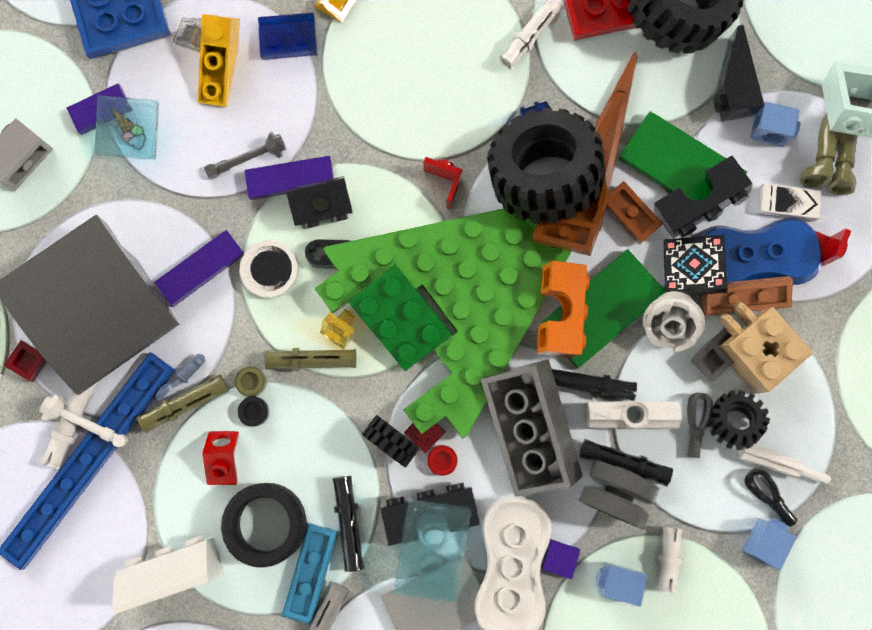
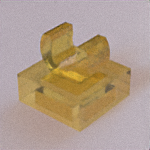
[320,309,355,350]

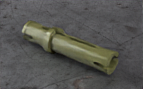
[265,348,357,371]
[137,374,229,433]

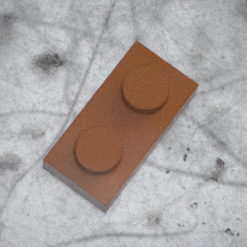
[606,181,663,245]

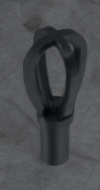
[744,469,798,527]

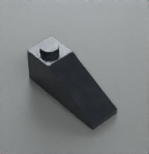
[714,25,764,122]

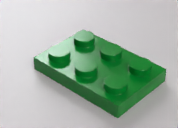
[348,263,452,371]

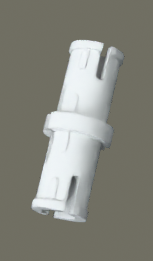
[657,527,683,593]

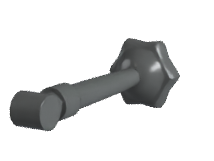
[204,131,286,179]

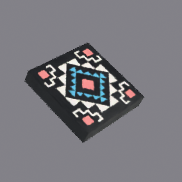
[663,234,728,295]

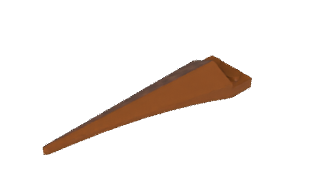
[532,52,638,256]

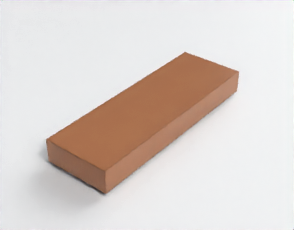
[701,276,793,316]

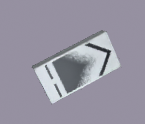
[758,183,821,221]

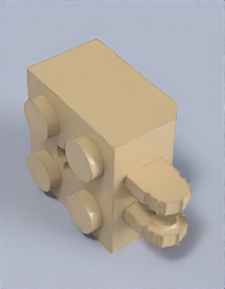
[719,301,813,394]

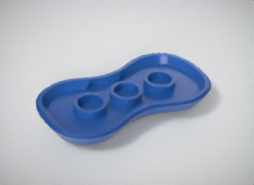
[697,219,822,285]

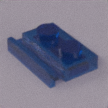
[258,12,318,60]

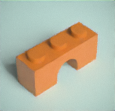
[537,260,590,358]

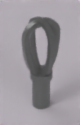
[687,393,713,458]

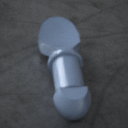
[155,354,206,403]

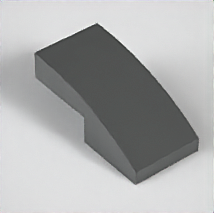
[690,327,734,383]

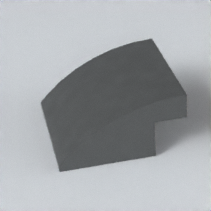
[0,214,180,395]

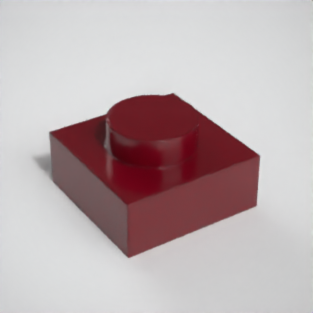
[4,340,47,382]
[404,423,446,453]

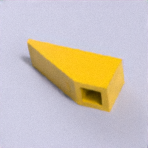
[198,14,240,107]

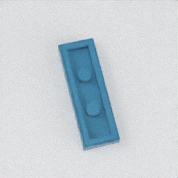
[282,523,339,624]

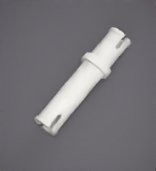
[499,0,563,70]
[40,383,97,469]

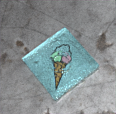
[94,95,159,159]

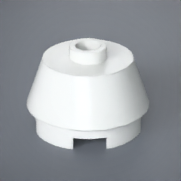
[643,291,705,352]

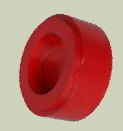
[427,445,458,476]

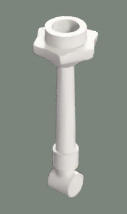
[39,395,128,447]

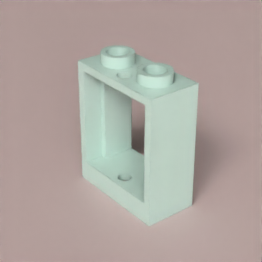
[822,62,872,138]

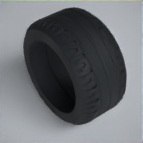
[221,483,307,568]

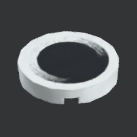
[239,240,299,299]

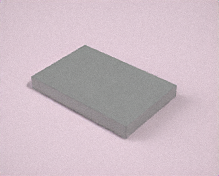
[381,553,480,630]

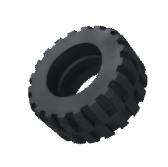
[627,0,744,54]
[487,108,605,224]

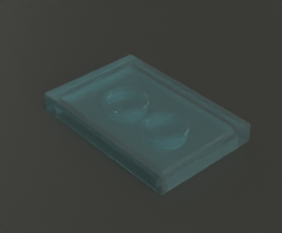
[394,499,471,602]

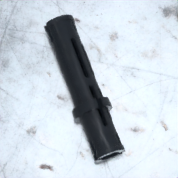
[552,369,637,401]
[579,439,673,487]
[332,475,364,572]

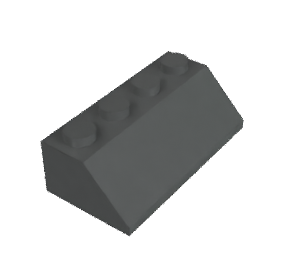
[481,359,583,497]

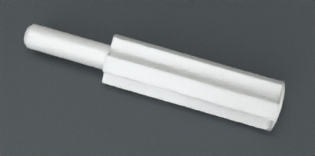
[737,445,831,484]

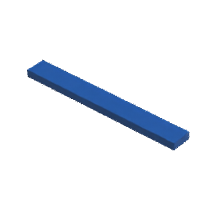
[0,352,176,570]

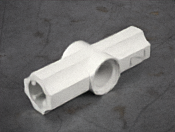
[585,400,682,429]

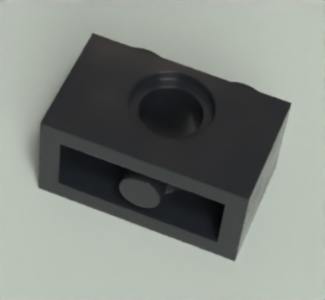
[286,176,353,229]

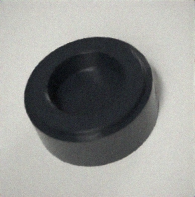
[238,396,270,427]

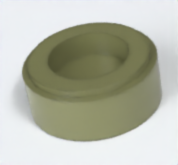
[235,366,267,397]

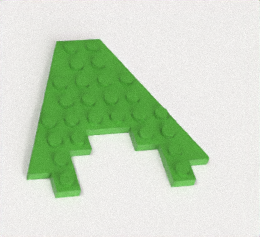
[315,209,571,439]

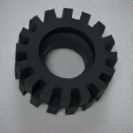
[708,390,770,450]
[362,415,420,468]

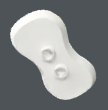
[475,497,552,630]

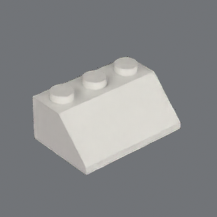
[112,535,224,614]

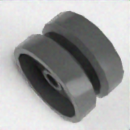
[578,460,660,530]

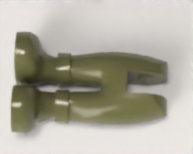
[800,112,858,196]

